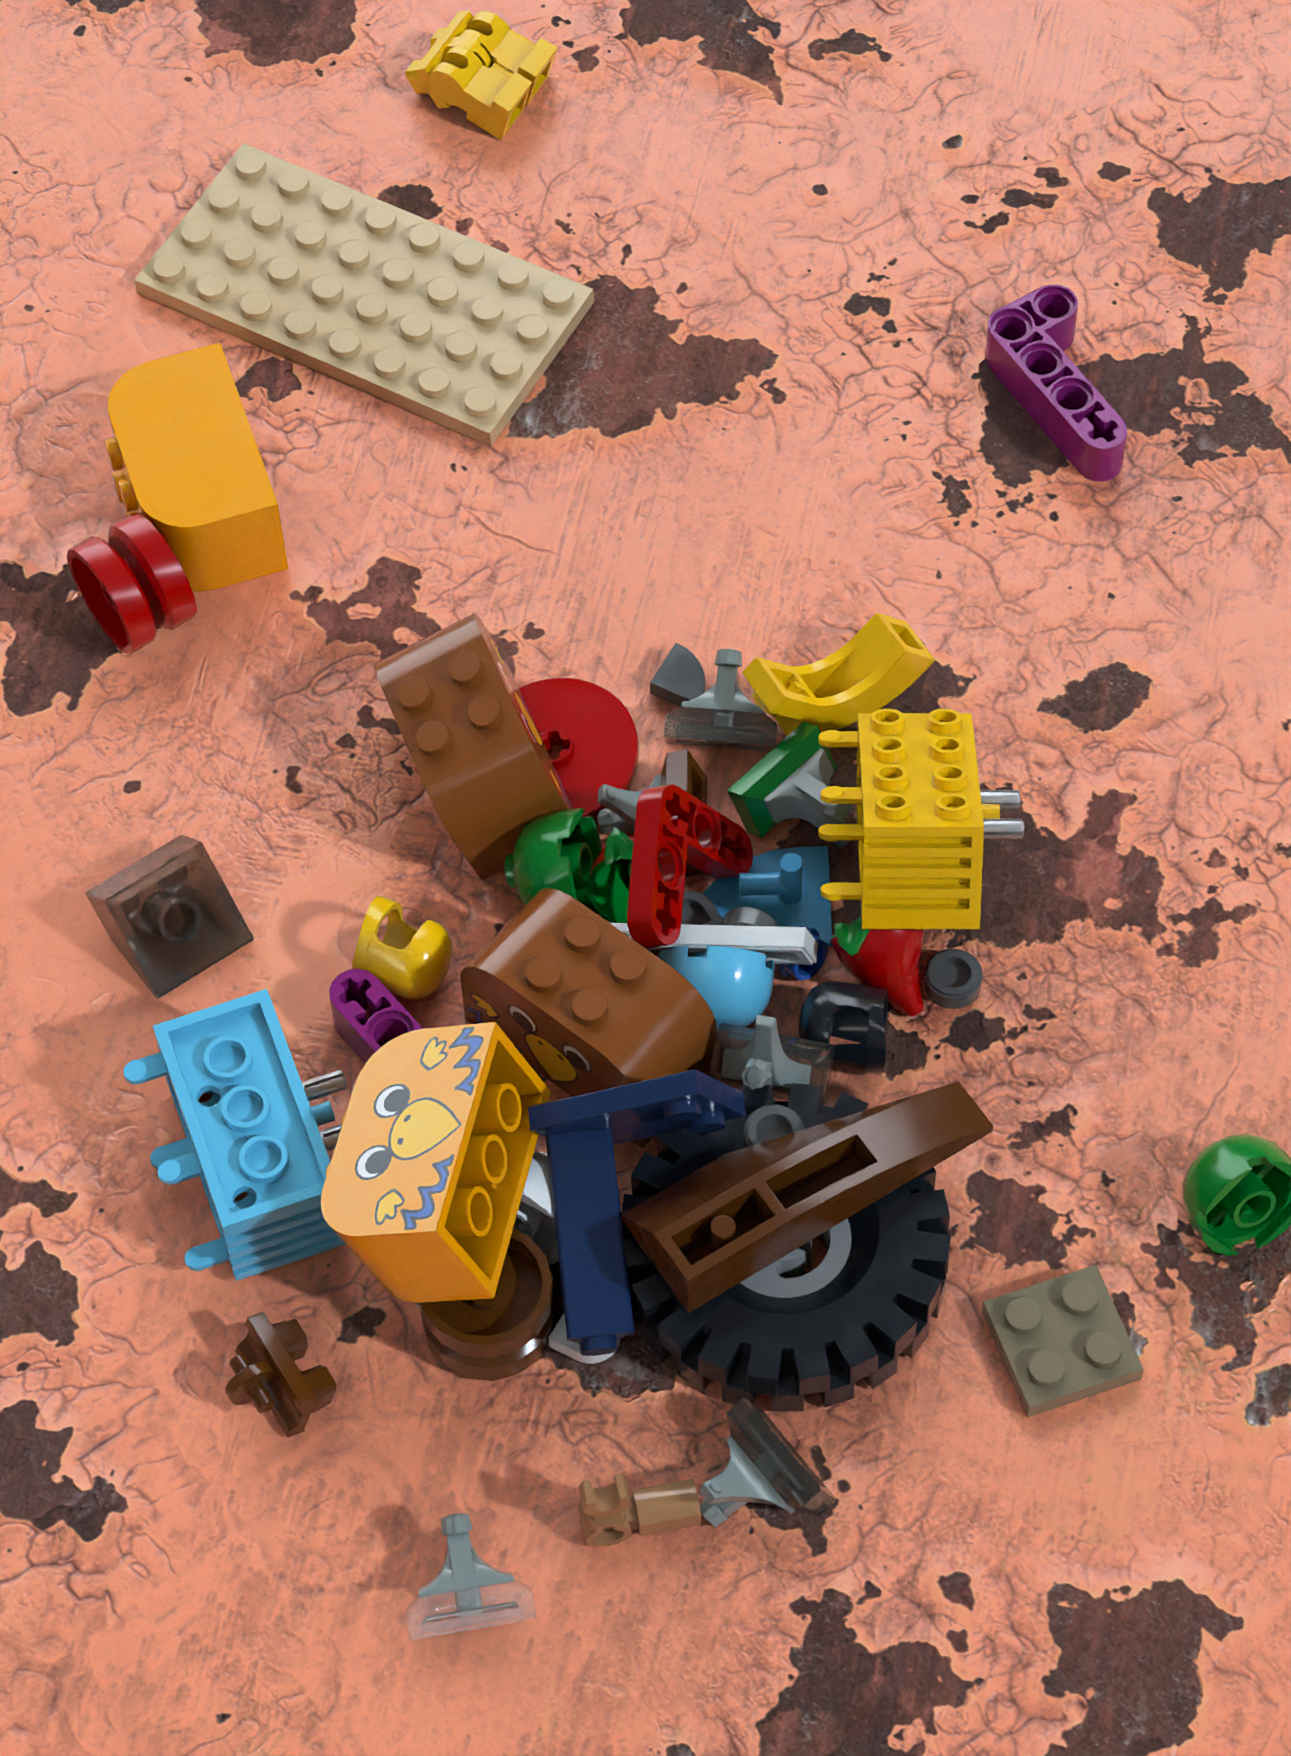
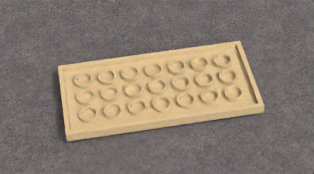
[134,143,594,446]

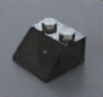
[85,835,254,999]

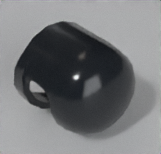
[798,981,888,1075]

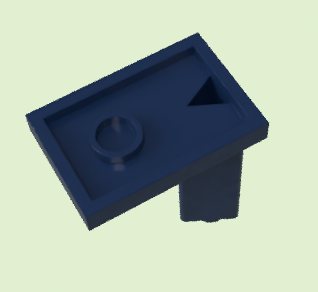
[528,1069,746,1356]

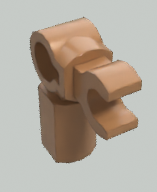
[578,1474,701,1547]

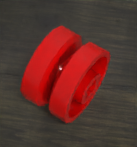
[66,513,197,654]

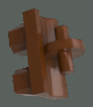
[225,1312,337,1437]

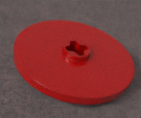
[519,678,639,818]

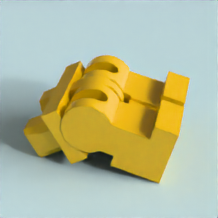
[405,10,558,141]

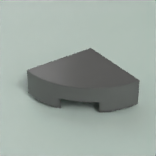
[650,643,705,714]

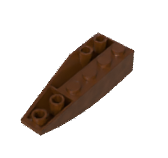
[622,1081,993,1313]

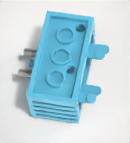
[123,989,347,1281]

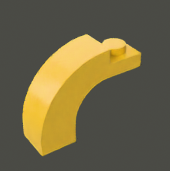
[742,612,935,736]

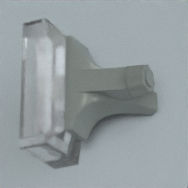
[406,1513,536,1640]

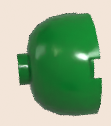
[505,808,602,915]
[1183,1134,1291,1256]

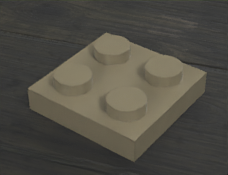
[982,1265,1143,1417]

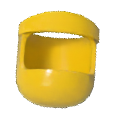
[352,896,453,999]

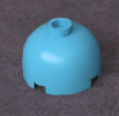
[658,945,775,1040]

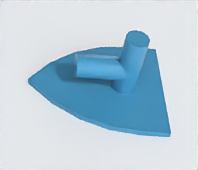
[702,846,832,946]

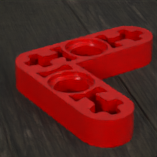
[627,784,753,949]

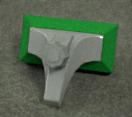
[727,722,852,849]

